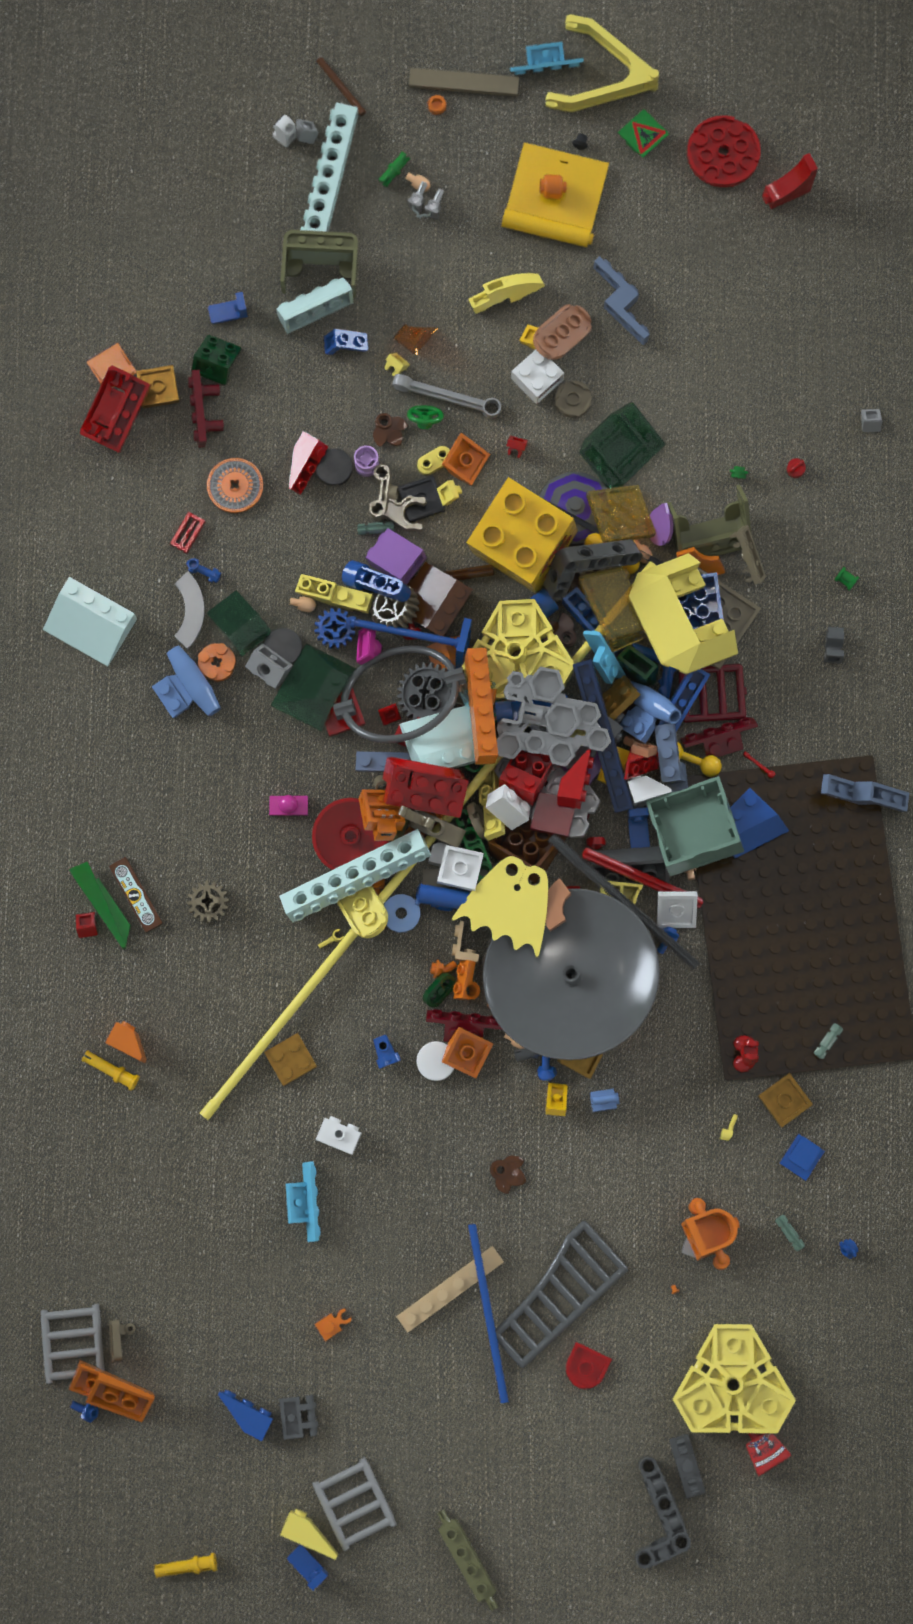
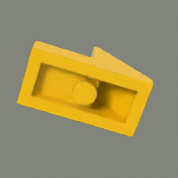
[545,1082,568,1116]

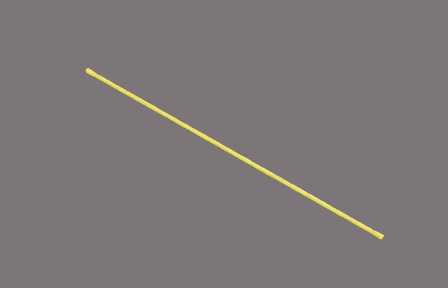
[200,561,656,1120]

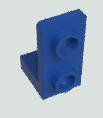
[208,292,248,324]
[324,329,368,355]
[627,808,650,848]
[287,1544,329,1590]

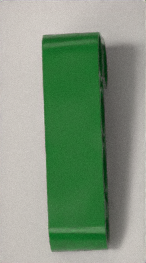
[455,810,492,890]

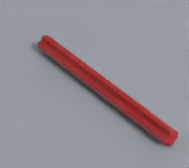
[582,848,703,909]

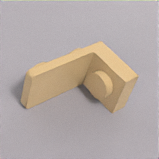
[452,921,479,964]

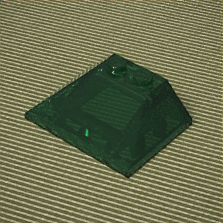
[579,402,666,495]
[271,643,357,731]

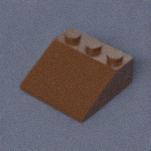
[410,562,473,636]
[488,817,567,883]

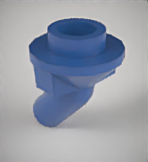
[657,927,679,954]
[537,1056,557,1081]
[70,1400,99,1422]

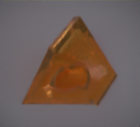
[393,324,438,355]

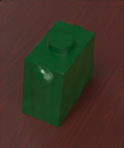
[617,644,658,686]

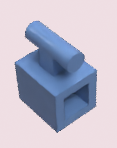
[589,1089,620,1113]

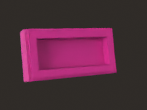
[356,628,382,665]
[269,795,308,816]

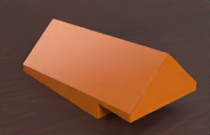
[69,1360,155,1422]

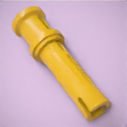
[82,1050,140,1091]
[154,1553,217,1578]

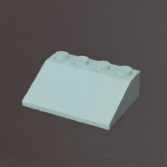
[43,577,137,667]
[400,705,475,769]

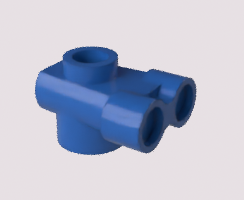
[373,1035,401,1069]

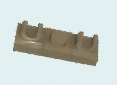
[730,525,766,585]

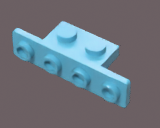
[510,42,584,75]
[583,630,626,684]
[286,1162,321,1242]

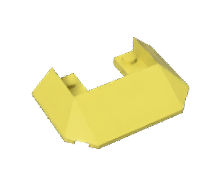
[628,553,738,675]

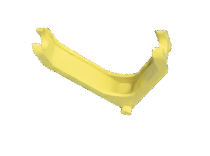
[546,15,659,112]

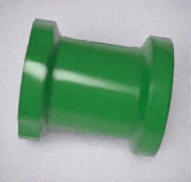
[834,567,859,591]

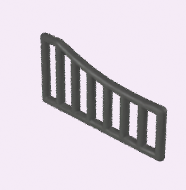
[495,1221,628,1368]

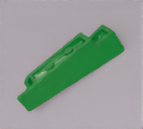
[69,862,131,950]

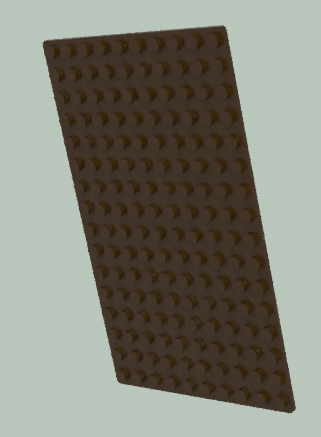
[687,755,913,1081]

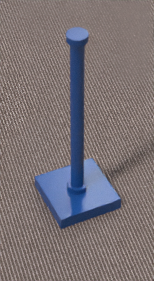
[350,616,472,669]

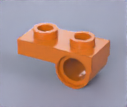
[453,960,480,1000]

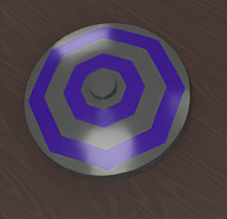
[539,472,613,546]

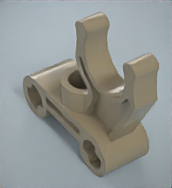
[369,464,427,532]
[398,805,466,848]

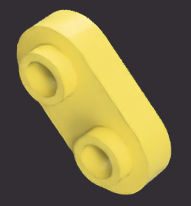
[417,446,450,476]

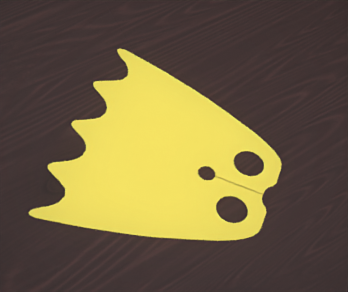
[452,856,548,957]

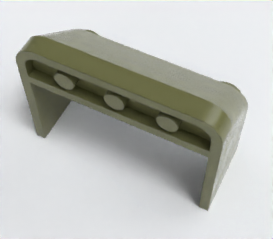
[280,230,358,297]
[667,485,752,556]

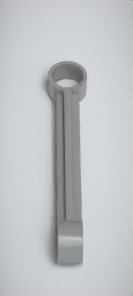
[392,374,501,419]

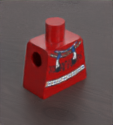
[746,1433,791,1477]

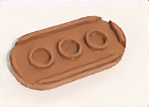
[533,304,592,360]

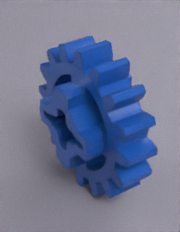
[315,608,356,650]

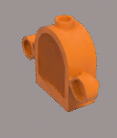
[681,1198,740,1270]

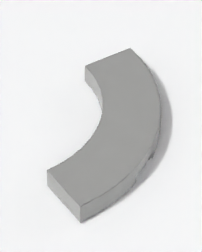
[174,571,205,650]

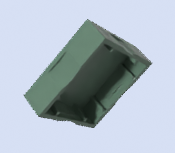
[646,776,745,877]

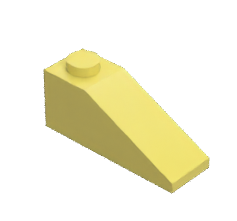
[280,1509,338,1560]

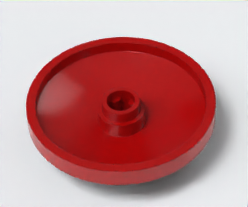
[312,797,389,870]

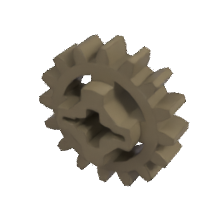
[187,881,230,923]

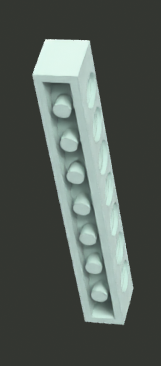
[300,103,358,232]
[280,829,431,922]

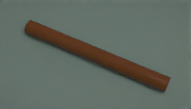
[317,57,366,116]

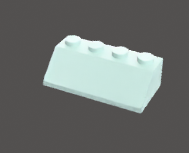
[276,278,353,334]

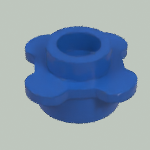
[839,1239,858,1259]

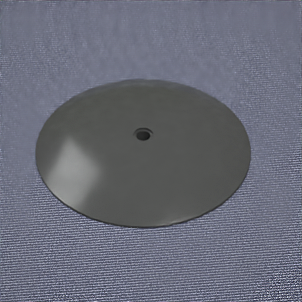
[483,889,660,1060]

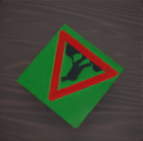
[618,109,669,158]

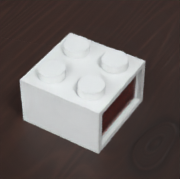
[511,350,564,405]

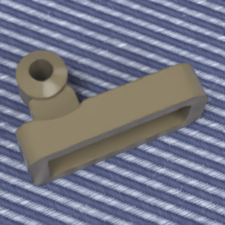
[109,1320,136,1361]

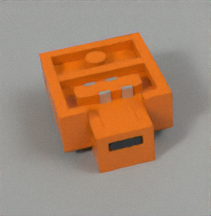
[358,789,406,841]

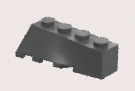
[590,846,670,888]

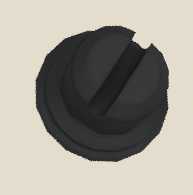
[572,134,588,150]

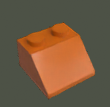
[105,1021,146,1063]

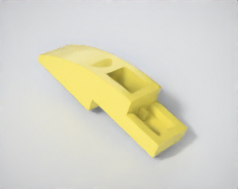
[469,273,545,314]
[295,574,374,614]
[479,767,505,841]

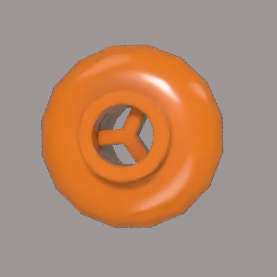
[540,174,567,199]

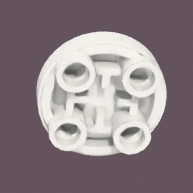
[417,1041,454,1081]

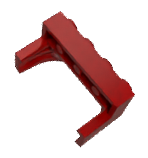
[80,365,151,453]
[382,757,469,818]

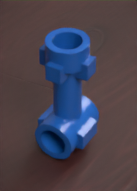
[186,558,221,583]

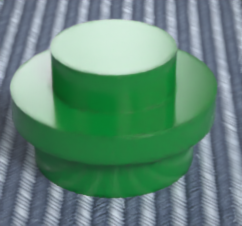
[730,466,749,479]

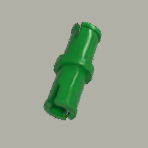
[378,151,410,187]

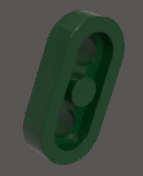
[423,972,456,1008]

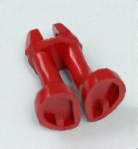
[733,1035,759,1072]

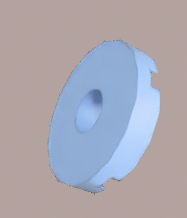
[384,894,420,933]

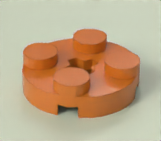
[198,643,236,682]

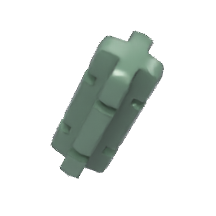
[357,521,394,535]
[814,1023,843,1059]
[775,1215,805,1251]

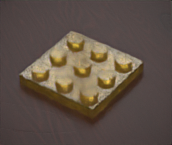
[586,485,656,543]

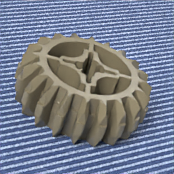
[370,583,420,629]

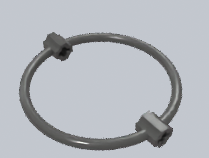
[333,646,467,743]

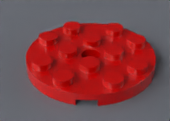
[687,115,761,187]

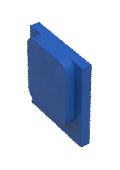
[779,1134,825,1181]

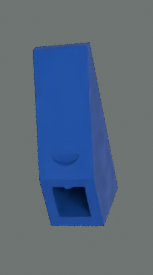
[218,1389,274,1441]

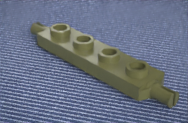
[437,1509,498,1611]

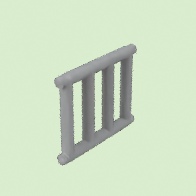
[41,1304,105,1384]
[312,1457,397,1551]

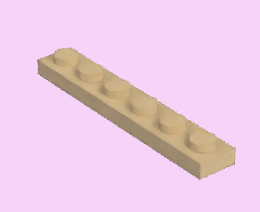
[396,1246,504,1333]

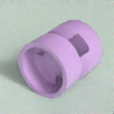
[354,446,379,477]

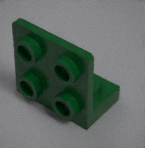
[191,335,241,385]

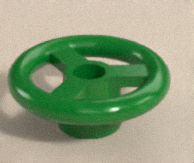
[407,405,444,429]

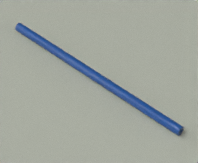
[468,1224,509,1403]

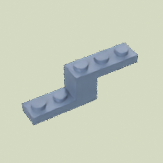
[593,256,650,345]
[655,723,688,792]
[355,751,413,777]
[821,774,909,812]

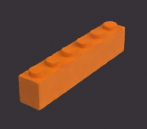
[464,648,498,765]

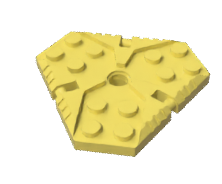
[462,599,575,700]
[673,1324,796,1434]

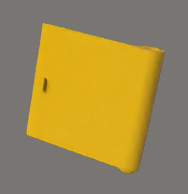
[501,142,609,248]

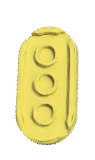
[337,876,388,938]

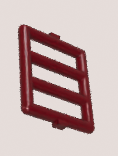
[678,664,747,723]

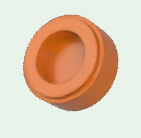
[428,95,446,115]

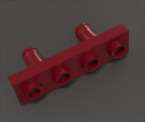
[188,370,224,448]

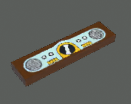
[109,857,163,933]

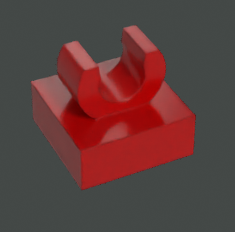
[506,435,528,458]

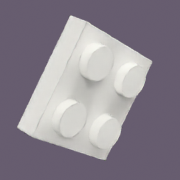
[437,845,484,891]
[657,891,698,928]

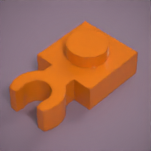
[315,1309,352,1341]

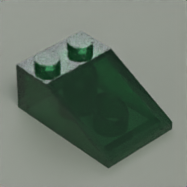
[207,590,271,657]

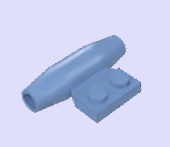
[152,646,221,718]
[620,681,681,744]

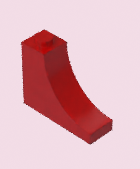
[762,153,818,209]

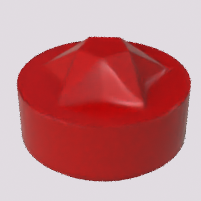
[586,837,606,850]

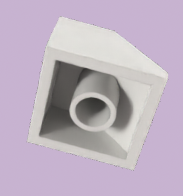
[627,775,672,809]

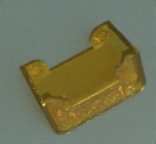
[578,566,647,653]

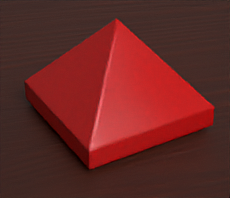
[378,703,401,726]

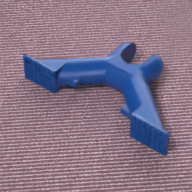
[630,641,678,699]

